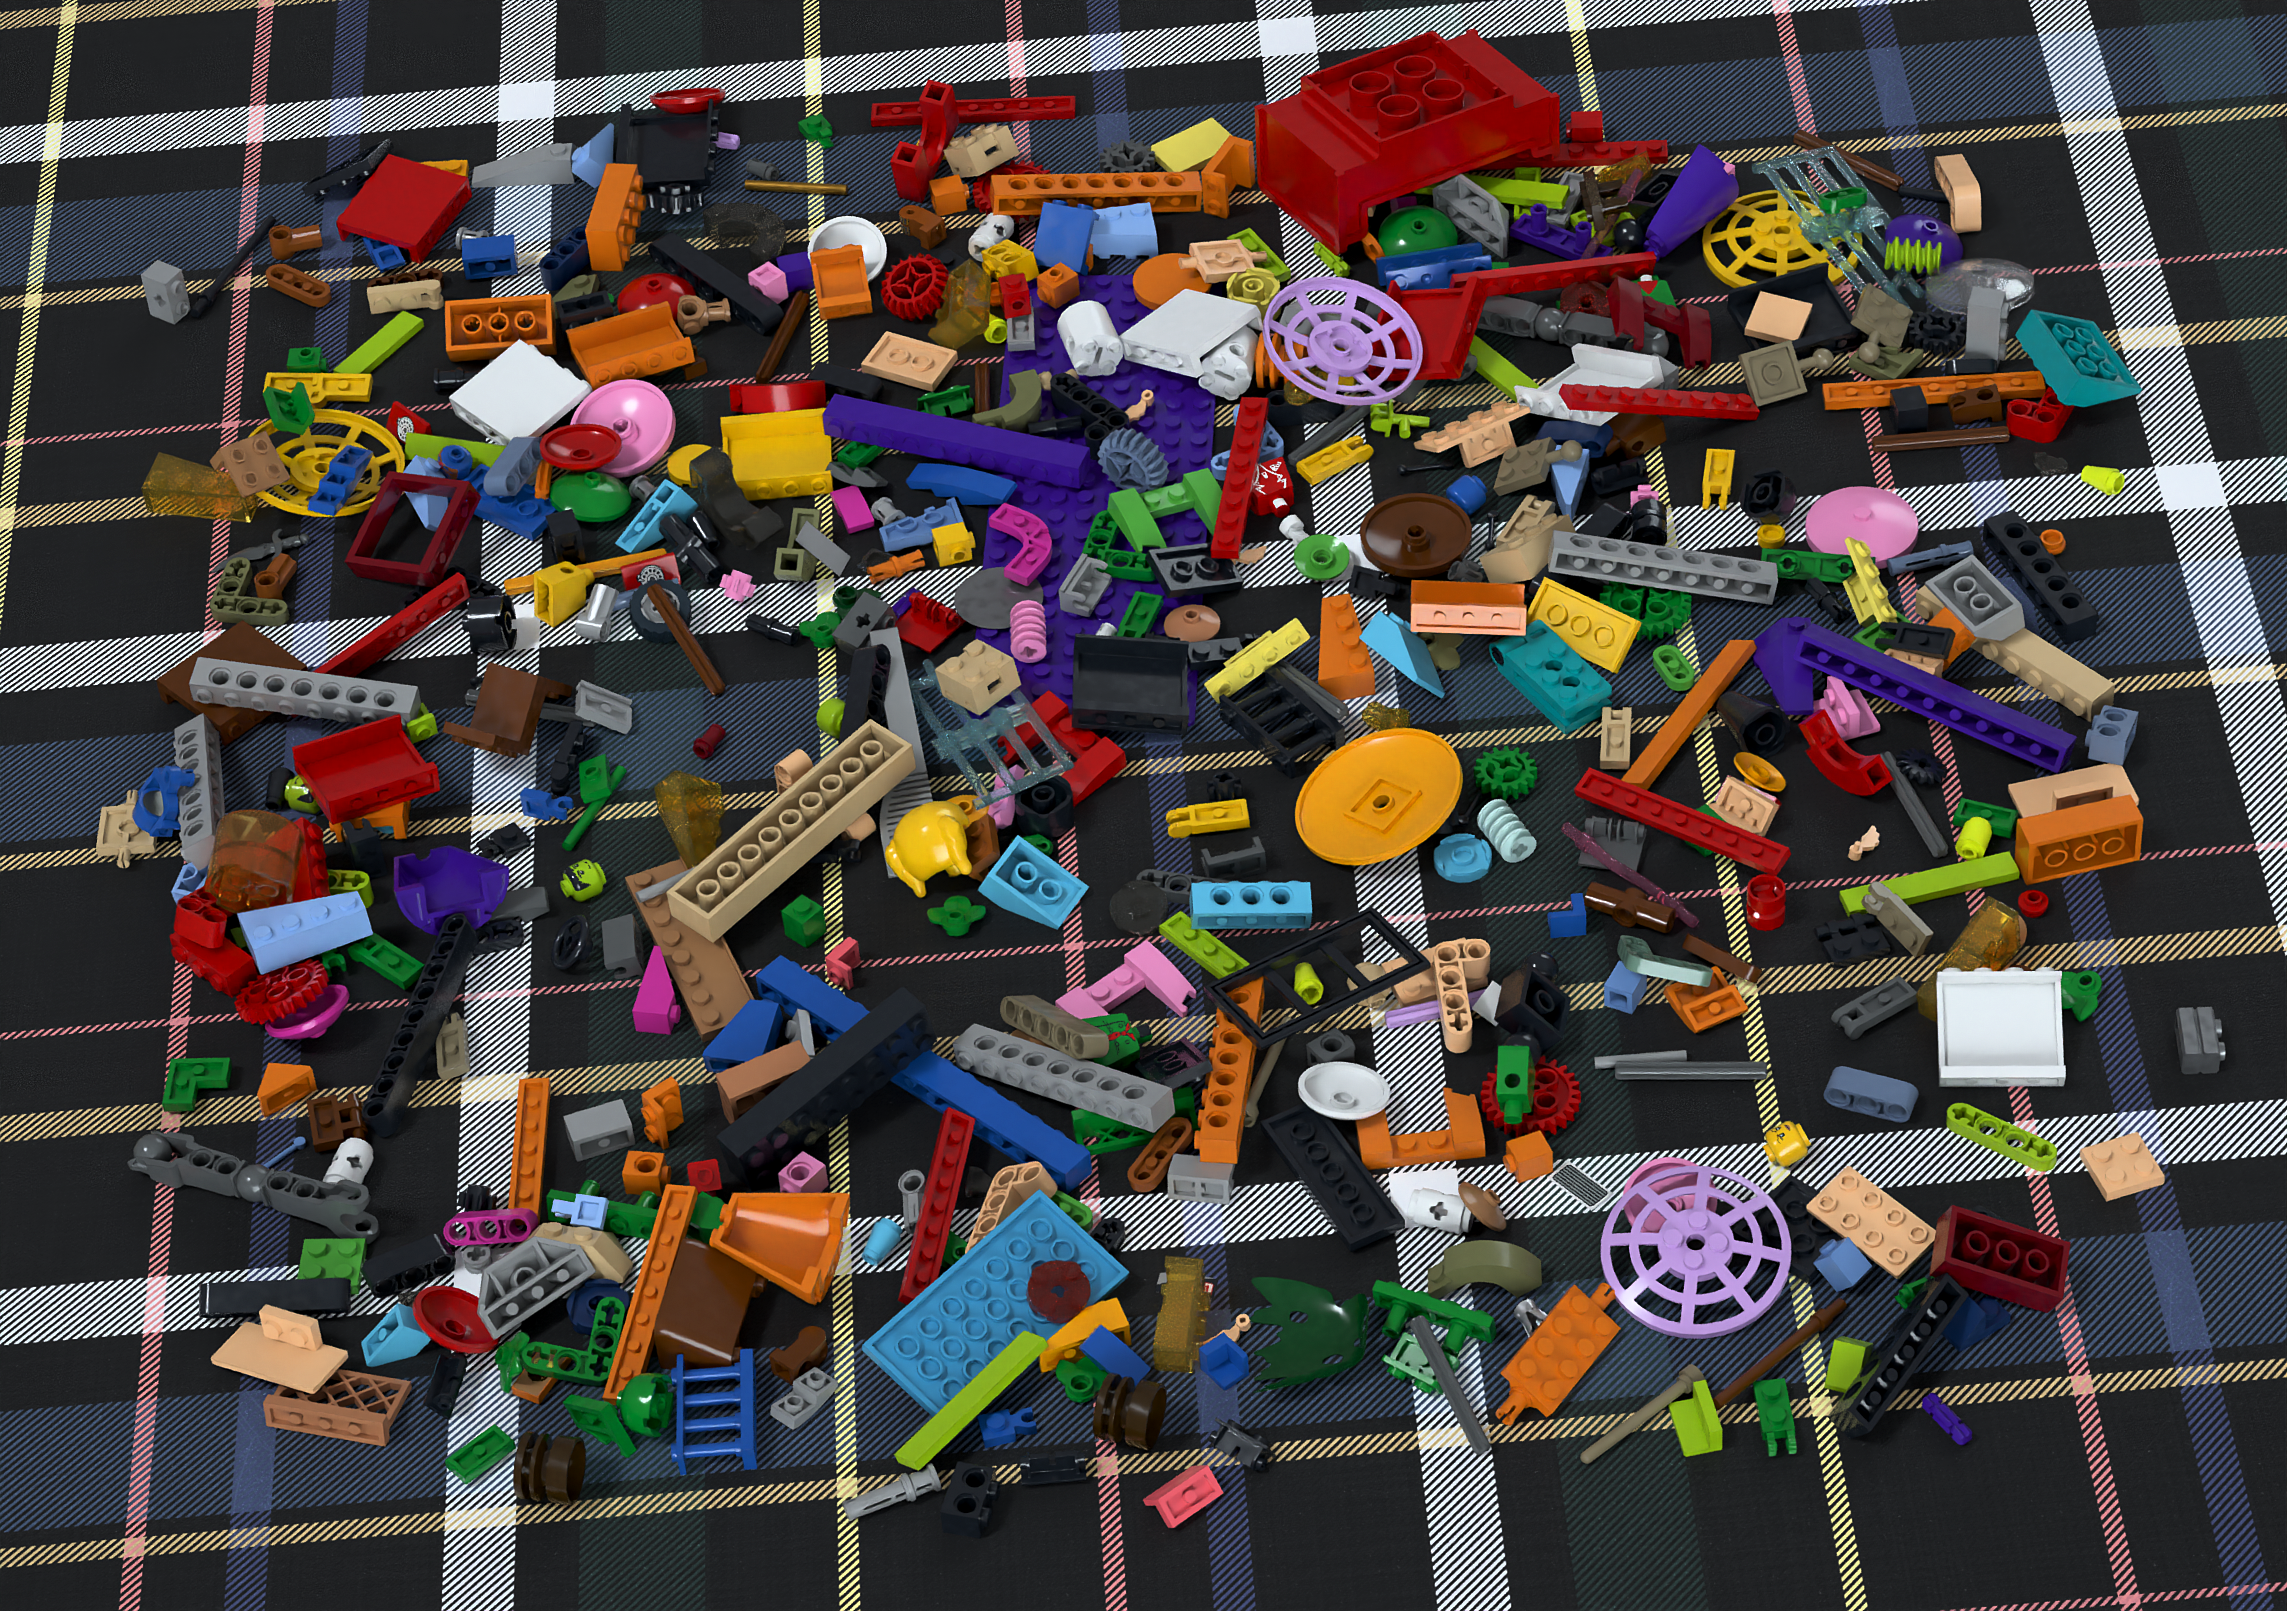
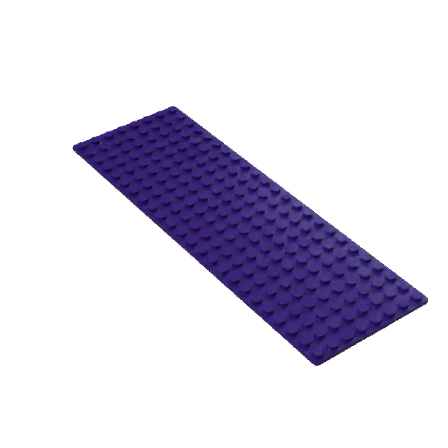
[967,274,1223,728]

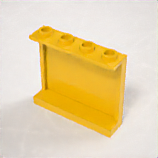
[720,408,833,503]

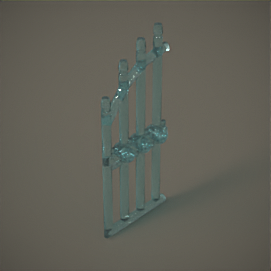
[1752,145,1924,310]
[907,656,1074,811]

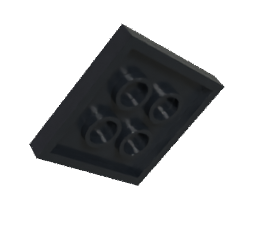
[1733,1174,1844,1284]

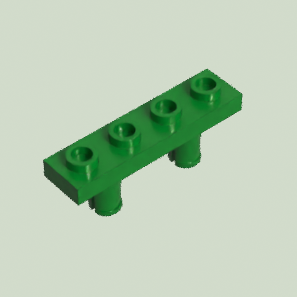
[1761,548,1876,583]
[546,1180,658,1240]
[1372,1280,1497,1358]

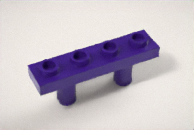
[1510,203,1613,261]

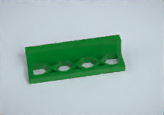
[1071,1087,1200,1156]

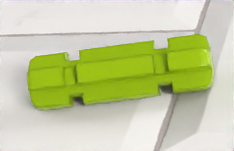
[1313,242,1350,278]

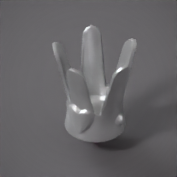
[1514,1299,1547,1337]

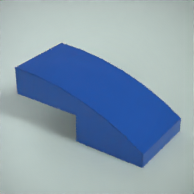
[363,237,406,273]
[1079,1325,1151,1386]

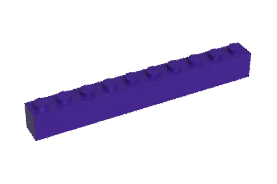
[823,394,1091,489]
[1793,623,2077,774]

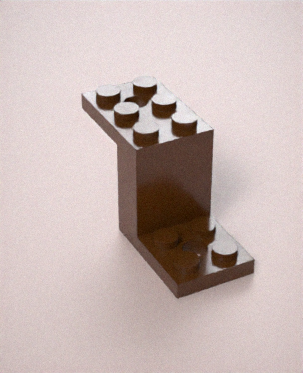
[442,662,573,759]

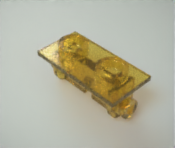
[1597,151,1653,188]

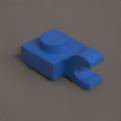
[520,787,574,821]

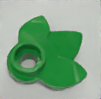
[799,611,841,648]
[927,895,986,936]
[2061,970,2102,1022]
[495,1332,530,1394]
[1056,1356,1108,1403]

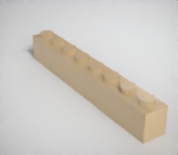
[1915,585,2115,722]

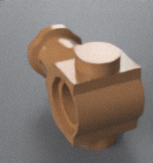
[677,295,731,335]

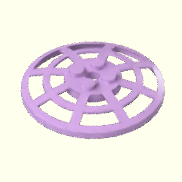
[1262,276,1423,406]
[1601,1166,1791,1339]

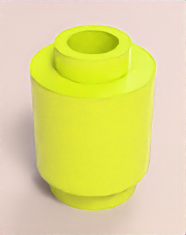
[1955,817,1992,860]

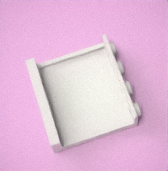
[1119,289,1263,378]
[449,339,593,446]
[1514,343,1664,426]
[1936,967,2066,1087]

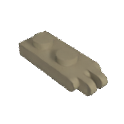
[436,1012,470,1081]

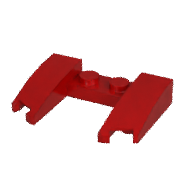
[997,690,1127,806]

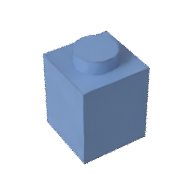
[1604,961,1647,1014]
[1813,1237,1872,1292]

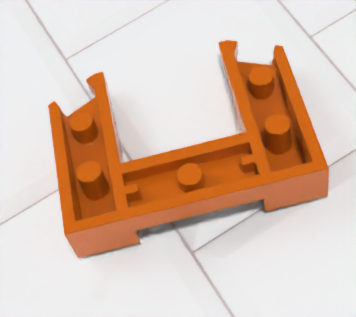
[1355,1088,1486,1170]

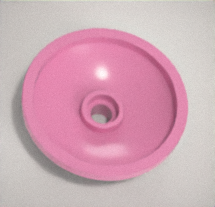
[1623,1157,1717,1233]

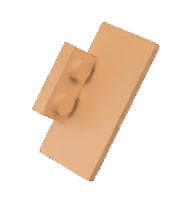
[1414,401,1531,468]
[2008,763,2139,818]
[1806,1166,1936,1279]
[211,1304,348,1394]

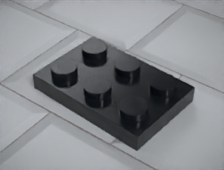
[1145,542,1244,598]
[1130,1037,1213,1093]

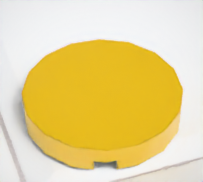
[667,444,722,488]

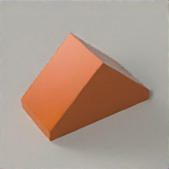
[257,1063,317,1118]

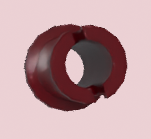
[693,724,726,759]

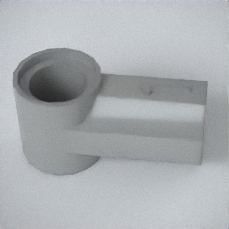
[575,584,619,643]
[898,1170,927,1234]

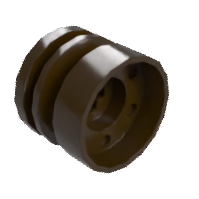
[1093,1372,1167,1450]
[513,1431,586,1505]

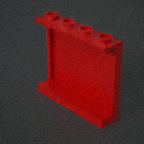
[336,154,472,264]
[1365,276,1488,381]
[292,714,440,825]

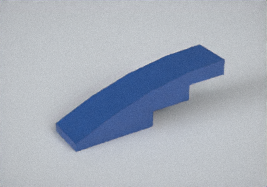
[308,445,373,516]
[906,463,1017,505]

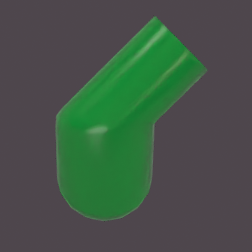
[1011,834,1053,856]

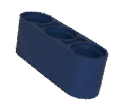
[539,226,590,291]
[1534,421,1614,458]

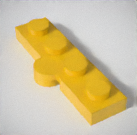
[263,372,373,409]

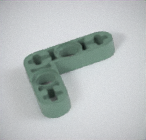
[1617,935,1713,987]

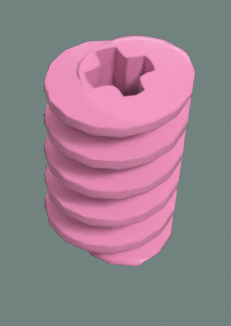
[1010,600,1047,663]

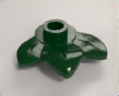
[832,586,881,619]

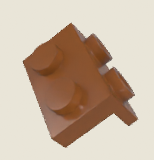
[964,813,1001,883]

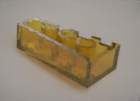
[142,452,259,522]
[1917,896,2021,1023]

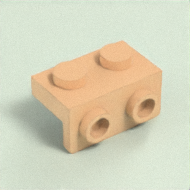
[1708,777,1779,837]

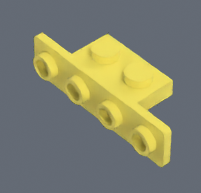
[1843,536,1898,628]
[1204,618,1310,704]

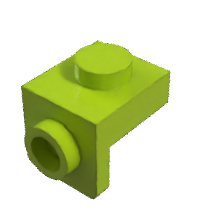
[404,703,438,744]

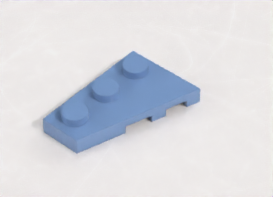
[879,497,964,552]

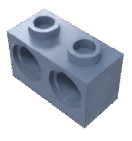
[2085,705,2139,766]

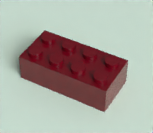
[1929,1205,2070,1313]

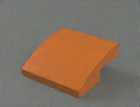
[1663,966,1749,1034]

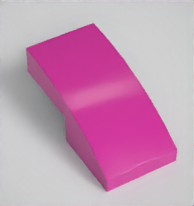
[830,485,874,534]

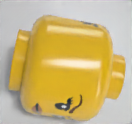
[1762,1121,1811,1167]

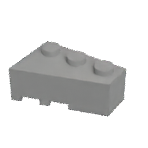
[1965,286,2010,367]

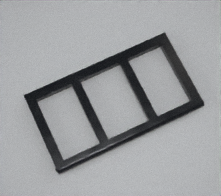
[1204,906,1431,1050]

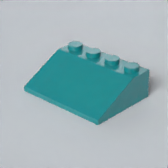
[2015,309,2142,407]

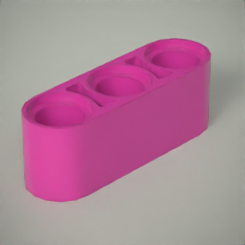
[443,1208,538,1246]

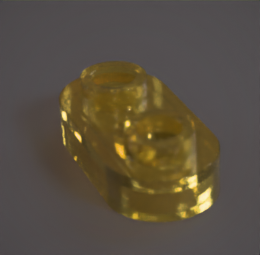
[1284,367,1328,406]

